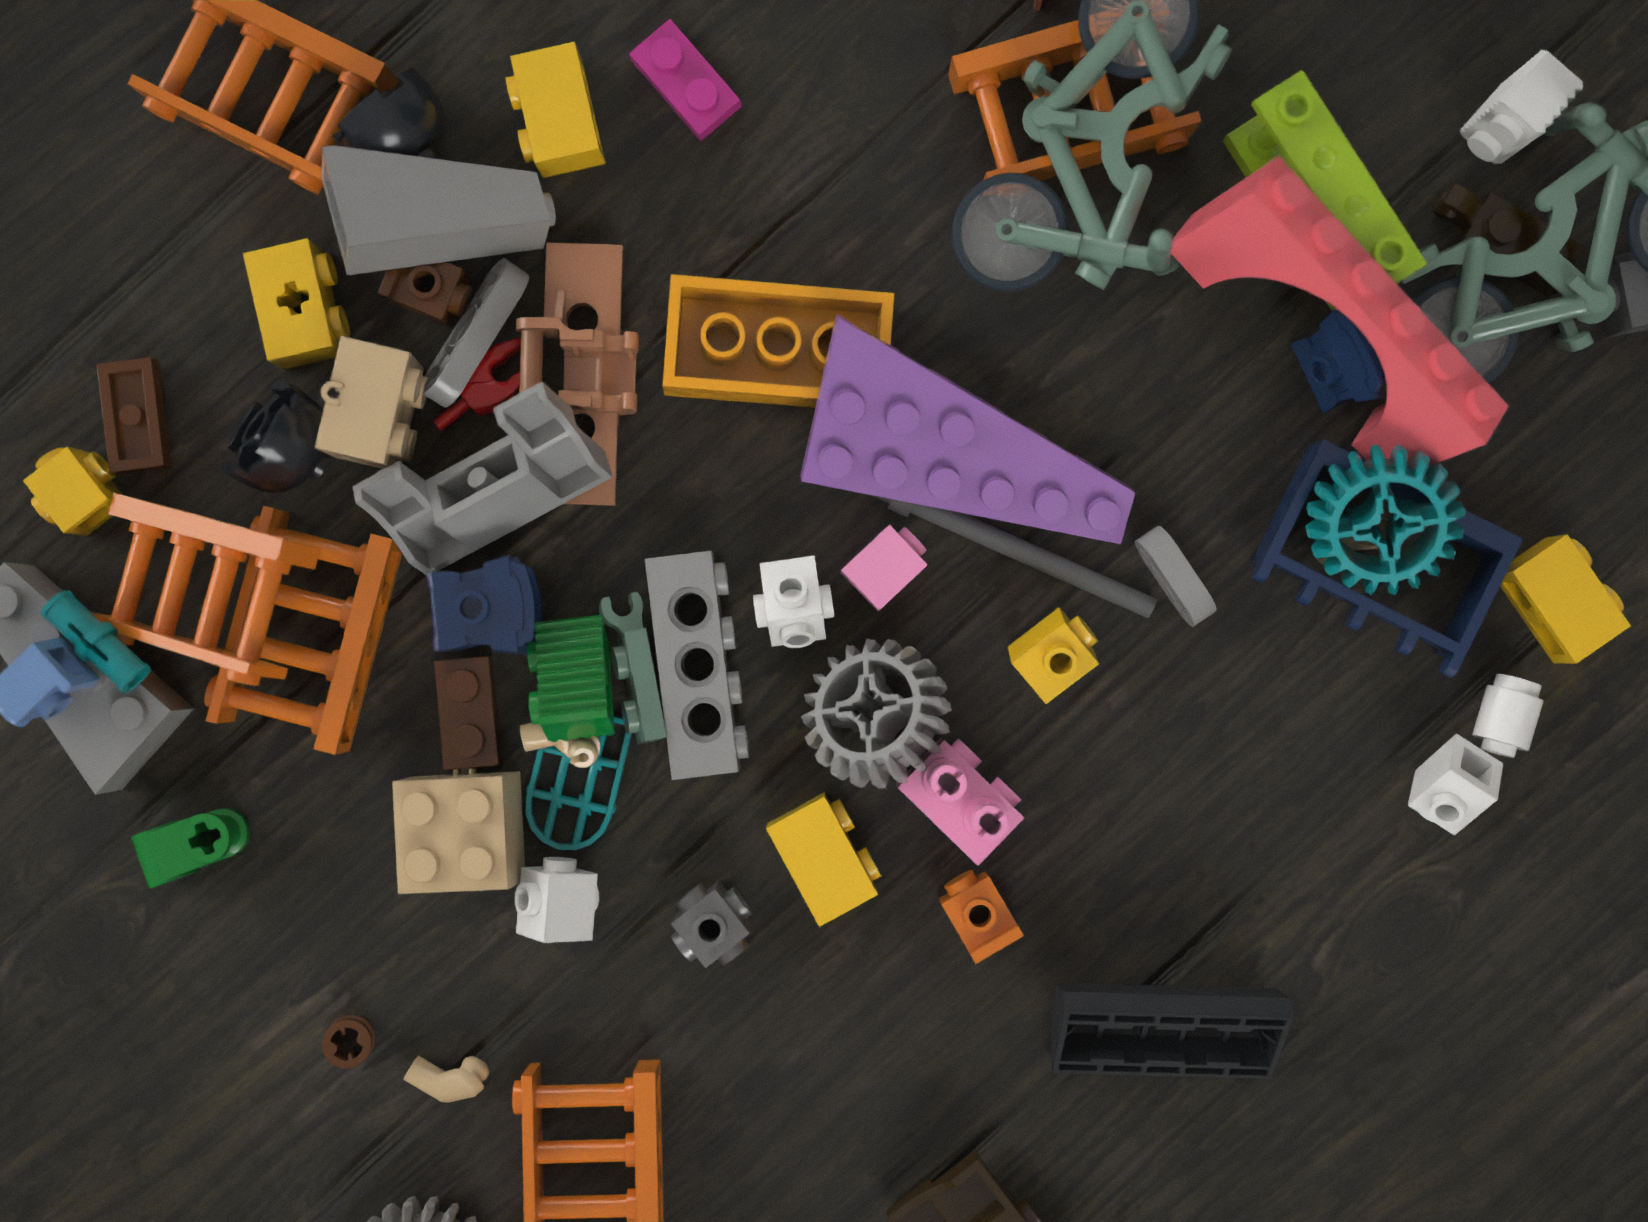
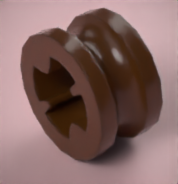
[322,1014,376,1069]

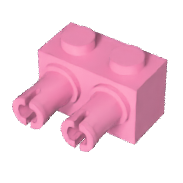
[896,738,1024,866]

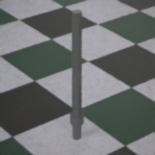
[870,495,1157,618]

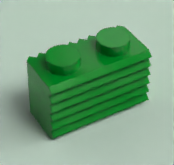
[527,615,615,742]

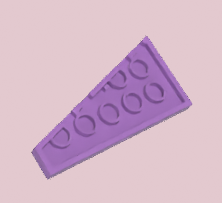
[800,314,1136,544]

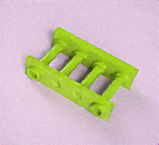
[1222,70,1427,311]

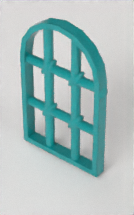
[526,716,632,850]

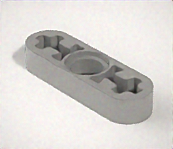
[423,258,529,408]

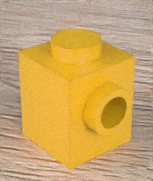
[23,447,122,537]
[1008,607,1099,704]

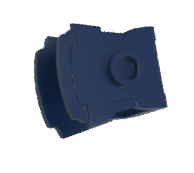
[1291,308,1387,413]
[426,555,542,655]

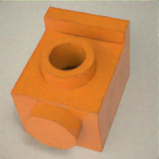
[938,870,1024,964]

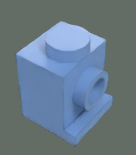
[0,637,100,727]

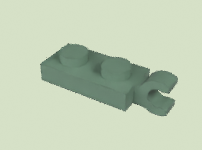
[599,592,667,744]

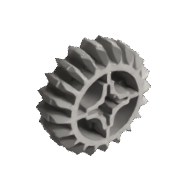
[801,639,952,789]

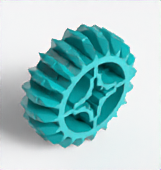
[1306,444,1465,595]

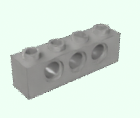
[645,551,749,780]

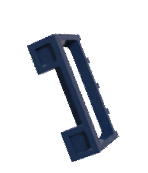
[1251,439,1523,678]

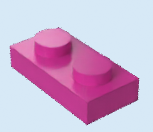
[629,19,742,141]

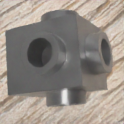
[671,881,753,968]

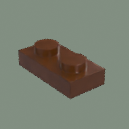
[96,357,172,475]
[434,656,502,770]

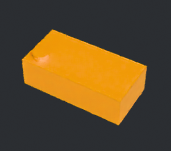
[663,274,894,408]

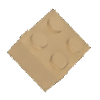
[315,336,429,469]
[392,768,525,894]

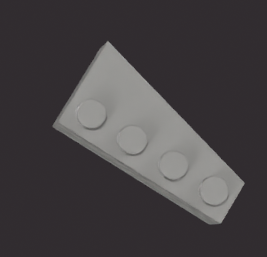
[0,562,194,795]

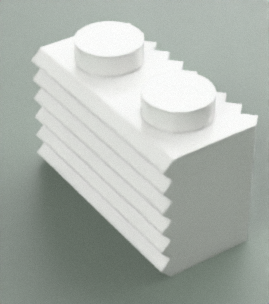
[1460,50,1583,164]

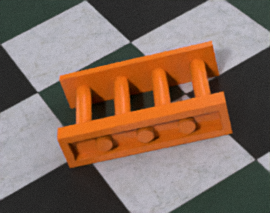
[128,0,398,195]
[948,0,1202,199]
[91,493,321,686]
[204,506,402,755]
[512,1060,664,1222]

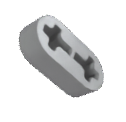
[1135,526,1217,627]

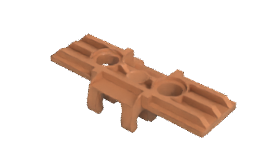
[516,243,639,506]

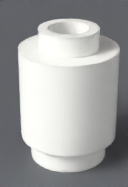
[1472,674,1543,758]

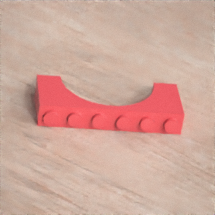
[1171,156,1509,467]

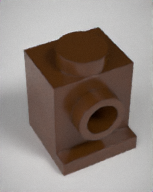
[378,262,473,327]

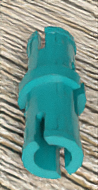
[40,590,151,693]

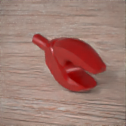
[433,337,521,431]

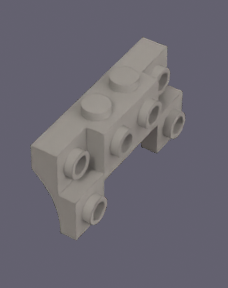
[353,382,613,574]

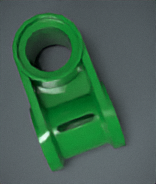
[131,808,250,889]

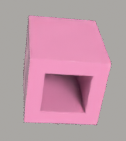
[840,525,927,612]

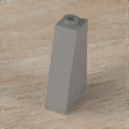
[321,146,556,275]

